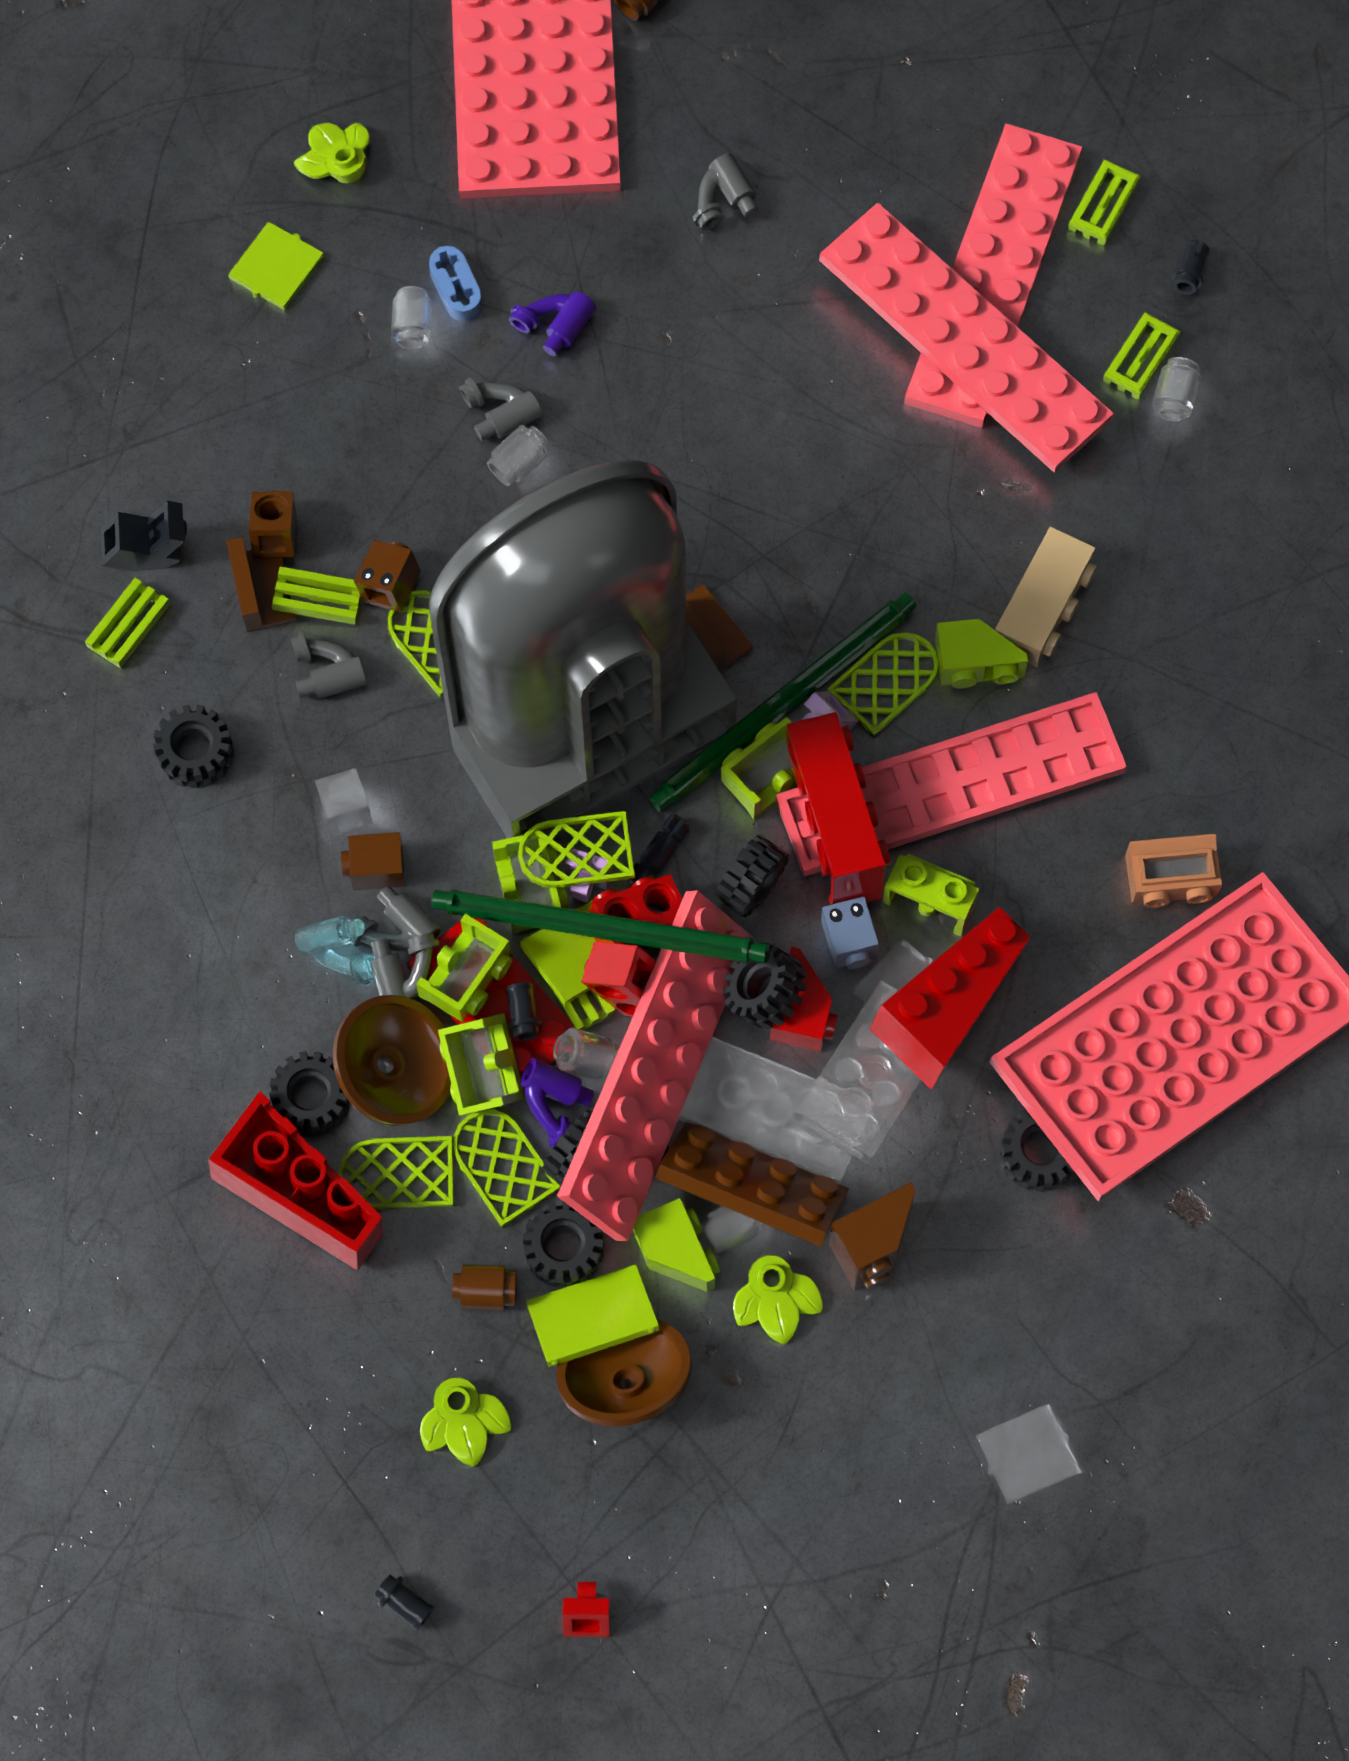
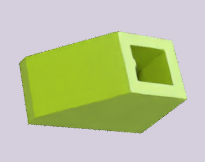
[935,619,1028,688]
[632,1198,720,1292]

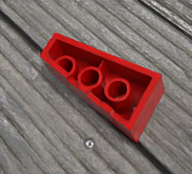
[786,712,890,905]
[869,907,1030,1090]
[208,1091,383,1271]

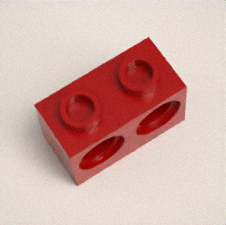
[588,874,683,951]
[581,942,656,1017]

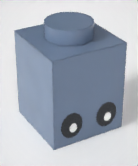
[821,896,879,970]

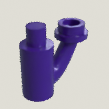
[509,292,596,356]
[521,1058,594,1147]

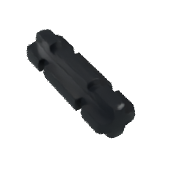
[627,814,689,885]

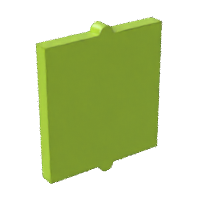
[228,221,324,310]

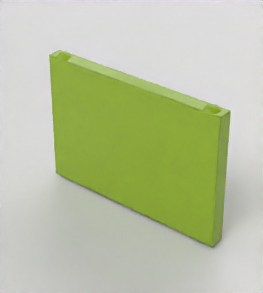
[519,900,655,1005]
[526,1264,660,1368]

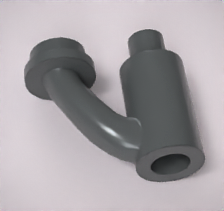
[693,153,759,231]
[459,377,543,441]
[290,631,367,699]
[347,885,441,951]
[369,932,440,999]

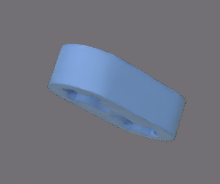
[429,246,482,321]

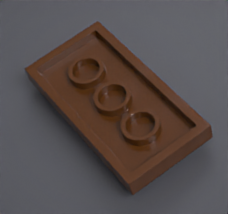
[655,1122,849,1247]

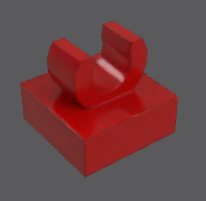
[562,1581,610,1637]

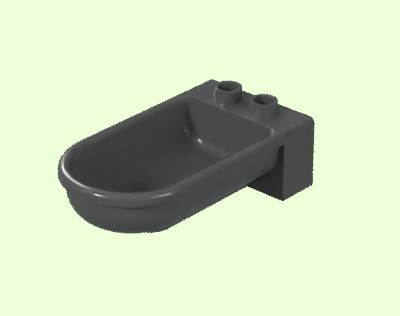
[429,460,737,838]

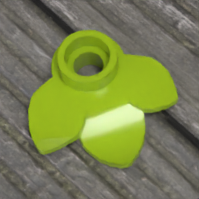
[294,122,370,183]
[733,1255,823,1344]
[420,1377,511,1467]

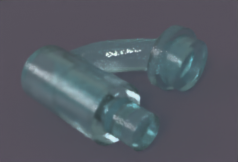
[295,916,375,985]

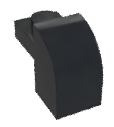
[100,500,187,571]

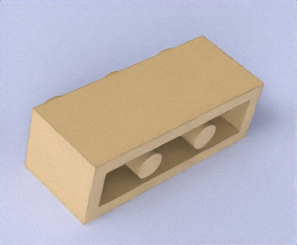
[995,527,1098,667]

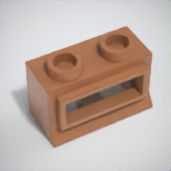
[1125,834,1222,908]

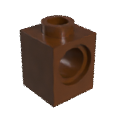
[249,491,297,557]

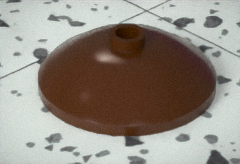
[333,995,451,1126]
[556,1319,692,1426]

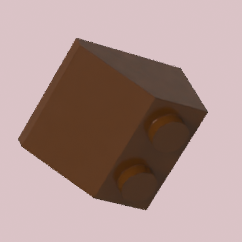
[829,1182,916,1290]

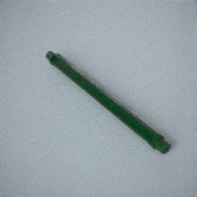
[648,593,917,812]
[431,889,770,964]

